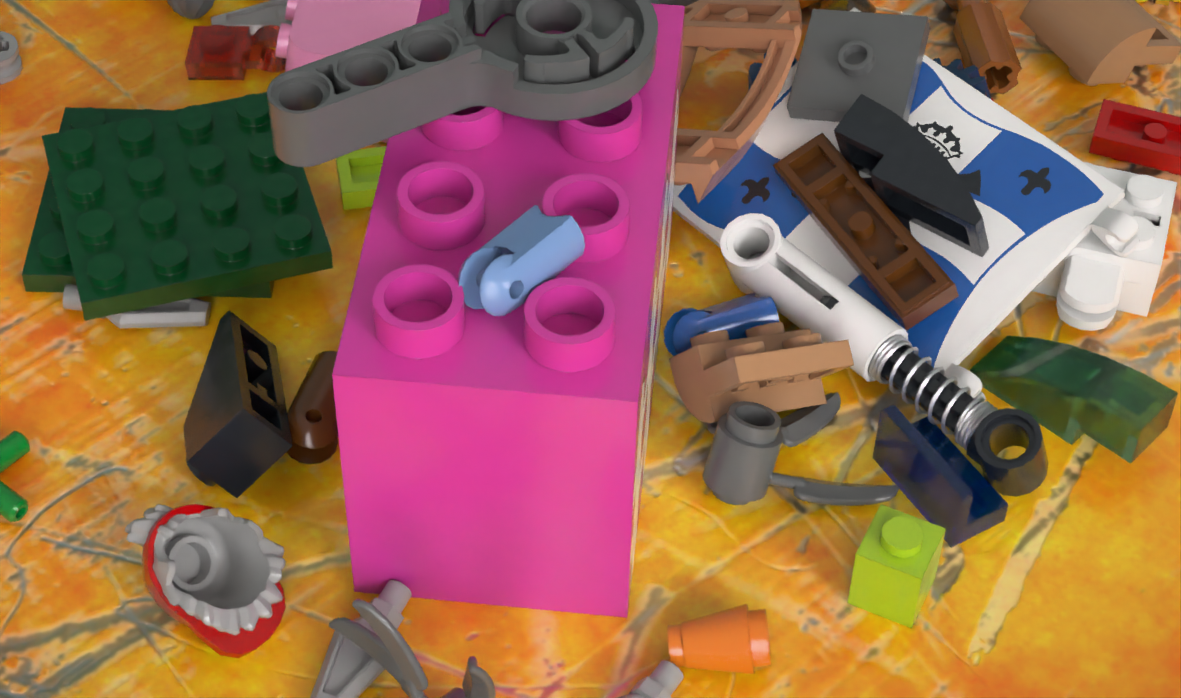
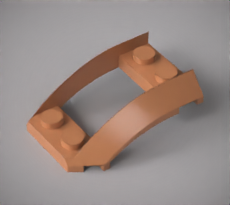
[674,0,802,204]

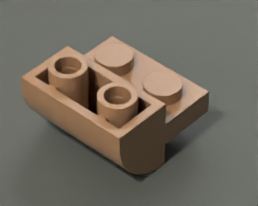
[1020,0,1181,86]
[669,322,854,423]

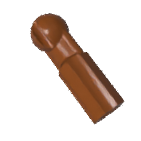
[943,0,1022,94]

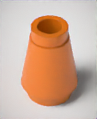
[667,604,772,674]

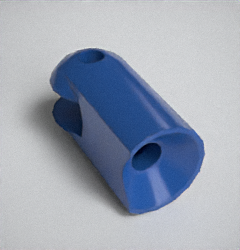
[664,293,779,356]

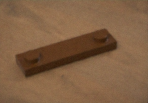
[773,133,959,331]

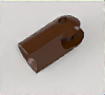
[286,351,338,465]

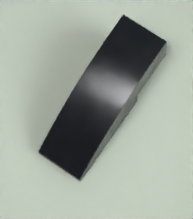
[834,94,989,257]

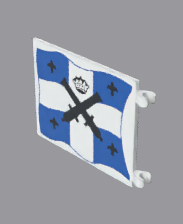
[673,7,1140,403]

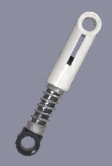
[720,213,1048,497]

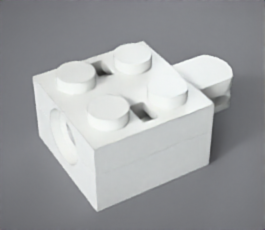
[1032,162,1177,331]

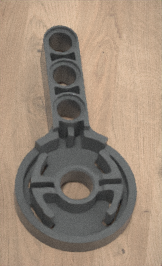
[267,0,658,167]

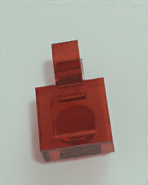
[185,25,286,80]

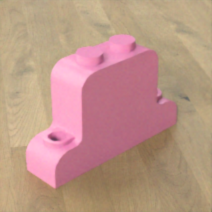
[275,0,421,143]

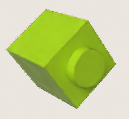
[847,504,946,628]

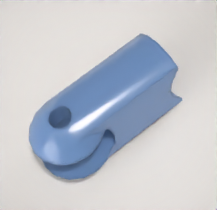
[458,205,585,316]

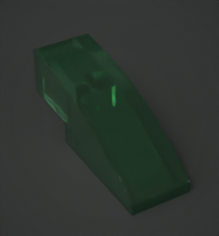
[970,336,1178,463]

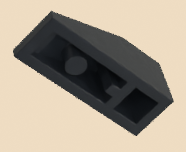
[183,310,293,498]

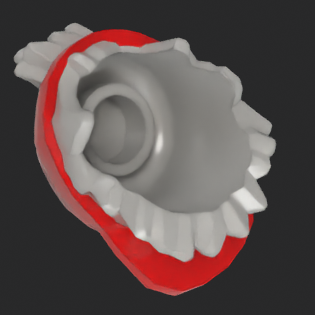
[125,504,286,658]

